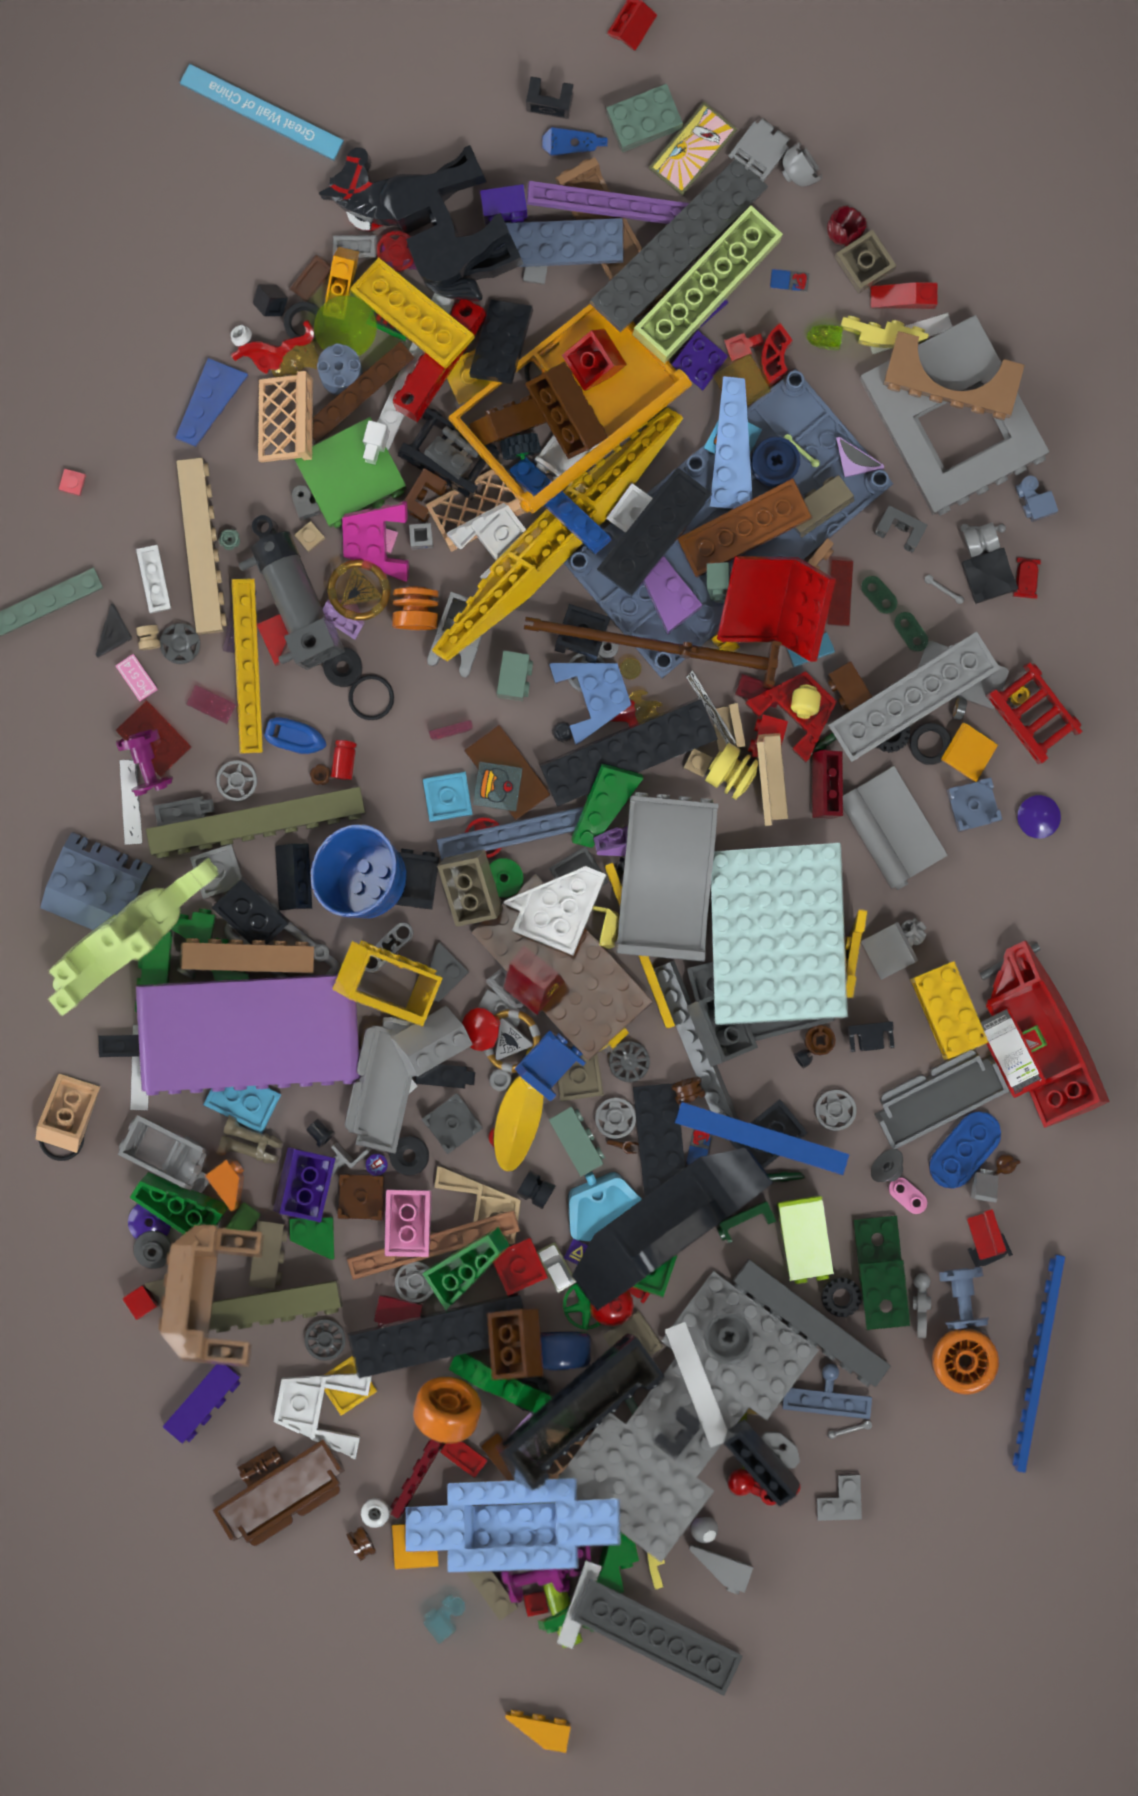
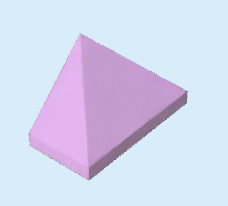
[322,599,364,640]

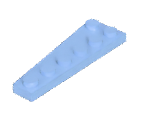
[710,376,752,509]

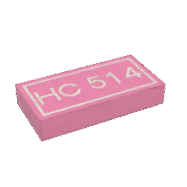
[116,654,158,702]

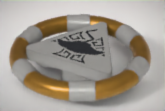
[484,1009,541,1073]

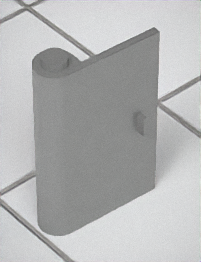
[843,766,948,890]

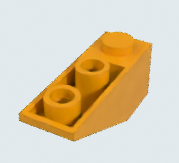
[323,247,360,320]
[505,1709,571,1753]

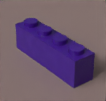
[163,1364,241,1444]

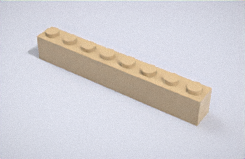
[177,458,227,635]

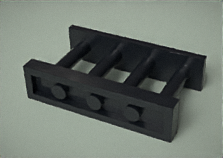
[398,408,500,500]

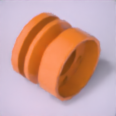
[392,586,439,630]

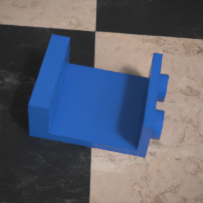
[515,1030,586,1101]

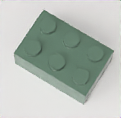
[606,84,683,153]

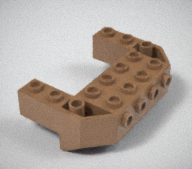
[159,1225,264,1367]

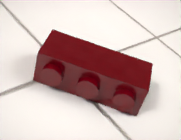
[812,750,843,819]

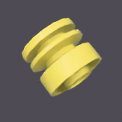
[705,743,759,800]

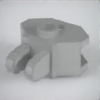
[760,1431,800,1468]

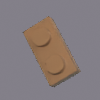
[807,538,834,569]

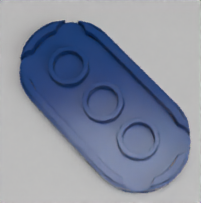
[929,1112,1001,1188]

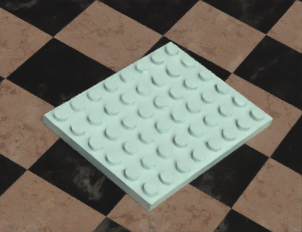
[711,843,847,1025]

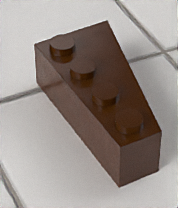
[468,395,547,446]

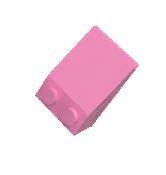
[385,1190,432,1257]

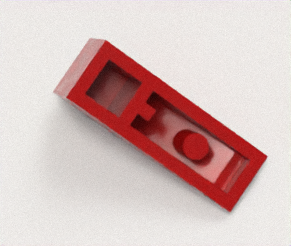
[871,282,938,309]

